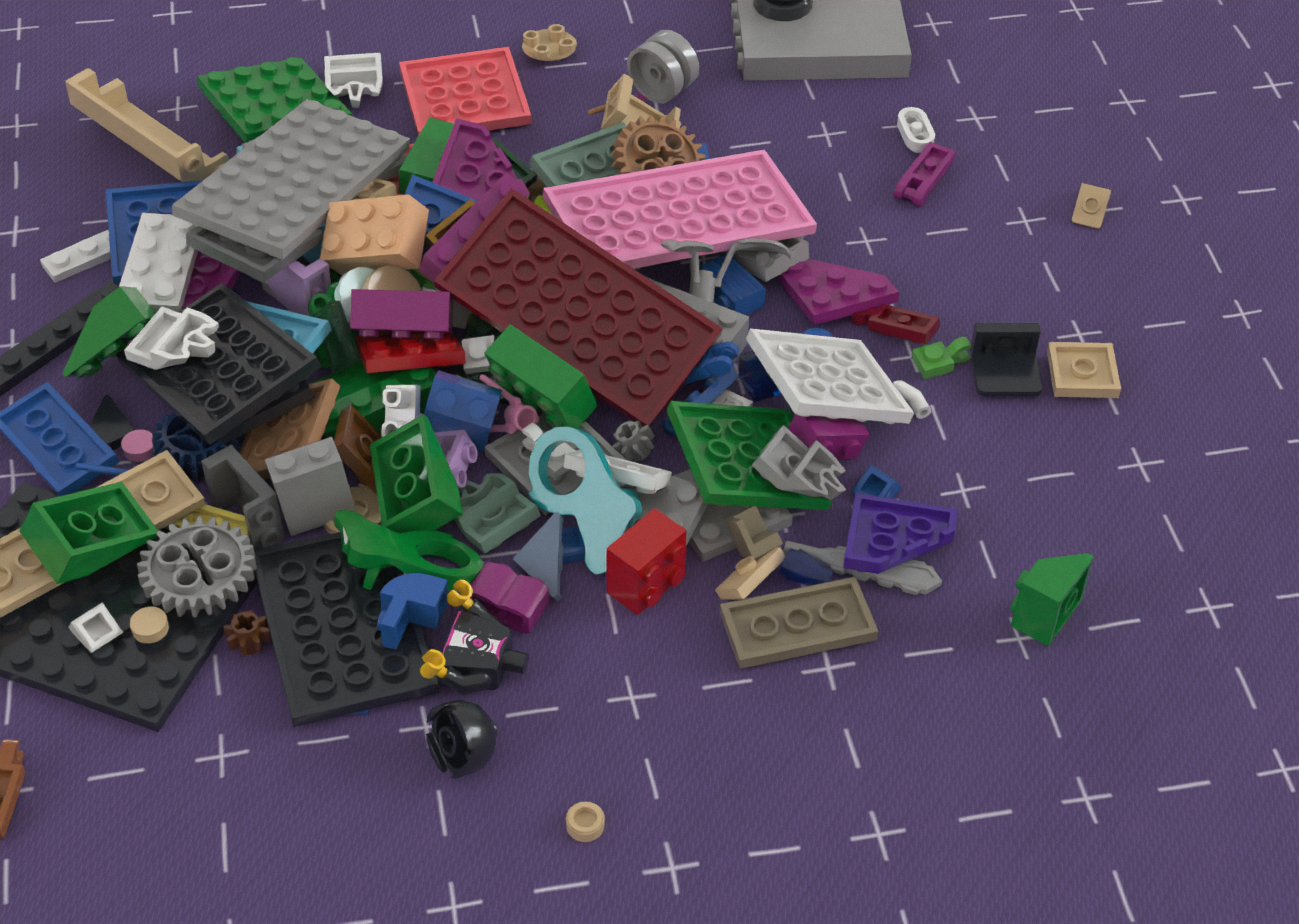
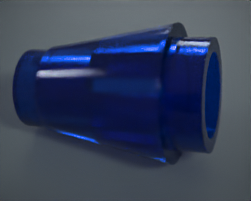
[779,548,834,586]

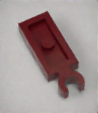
[851,304,940,344]

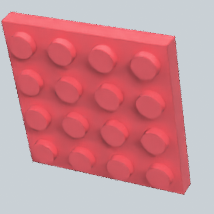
[399,47,532,136]

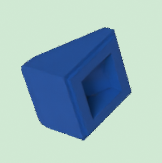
[851,465,902,499]

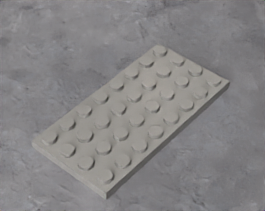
[172,99,410,260]

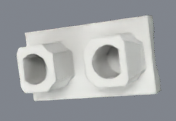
[382,385,423,437]

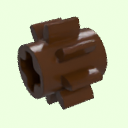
[224,610,271,657]

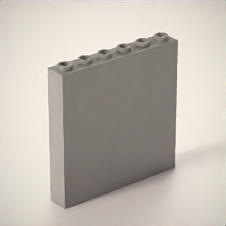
[729,0,912,81]

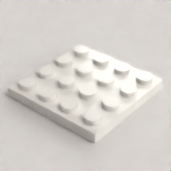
[746,328,914,424]

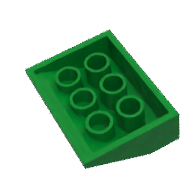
[308,361,437,440]

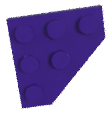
[843,493,957,574]

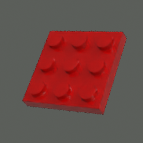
[355,332,466,373]

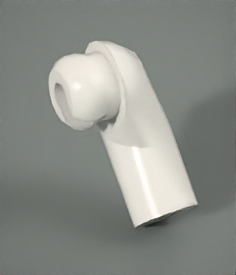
[893,380,931,419]

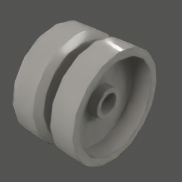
[627,30,699,104]

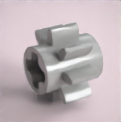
[612,421,655,461]

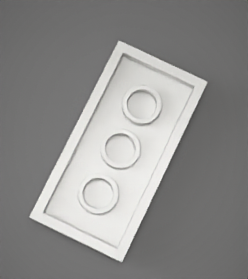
[119,213,198,313]

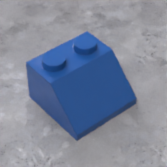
[424,370,502,453]

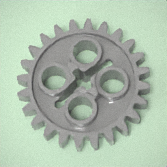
[137,516,257,617]

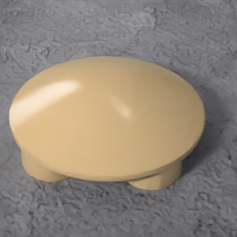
[522,24,577,61]

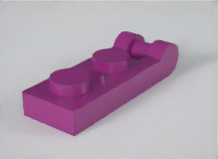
[893,142,956,207]

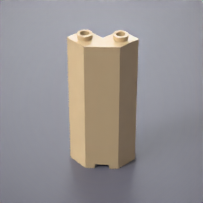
[65,68,229,182]

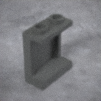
[201,445,285,550]

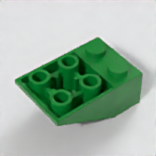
[62,286,156,378]

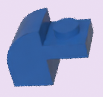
[377,573,448,650]

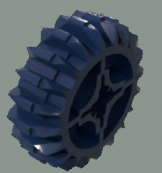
[152,412,244,482]

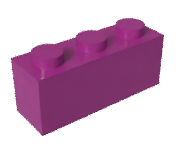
[350,289,453,340]

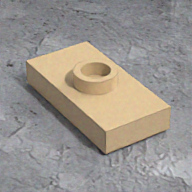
[715,547,786,600]

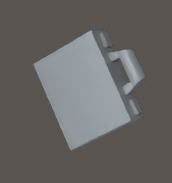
[717,236,809,282]

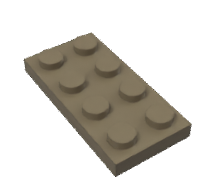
[719,577,879,669]

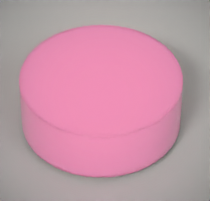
[121,430,154,462]

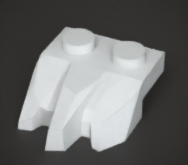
[324,53,383,108]
[124,307,219,370]

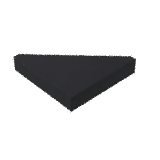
[90,395,134,450]

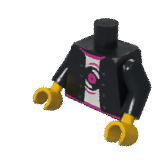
[420,580,529,695]

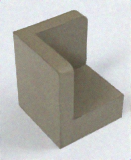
[725,506,783,559]

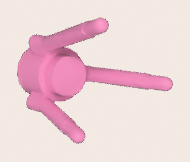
[480,374,540,434]

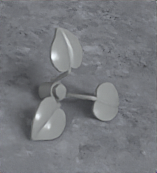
[661,238,791,303]

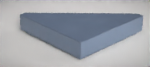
[513,511,564,601]

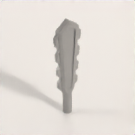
[783,541,942,595]

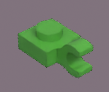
[911,337,972,380]

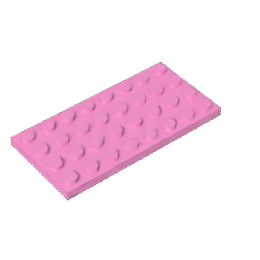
[542,149,817,269]

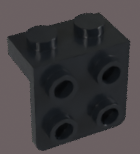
[970,323,1042,396]

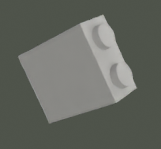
[265,437,356,536]

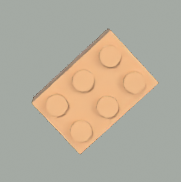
[320,194,429,275]

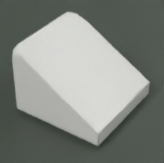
[69,603,123,653]

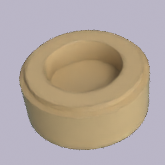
[130,607,169,643]
[566,802,605,842]

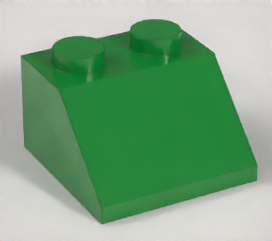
[1010,553,1094,646]

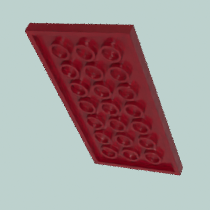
[434,188,723,427]

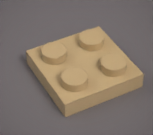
[1047,342,1121,398]

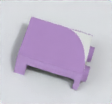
[262,258,331,316]

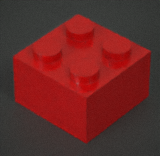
[606,508,687,615]

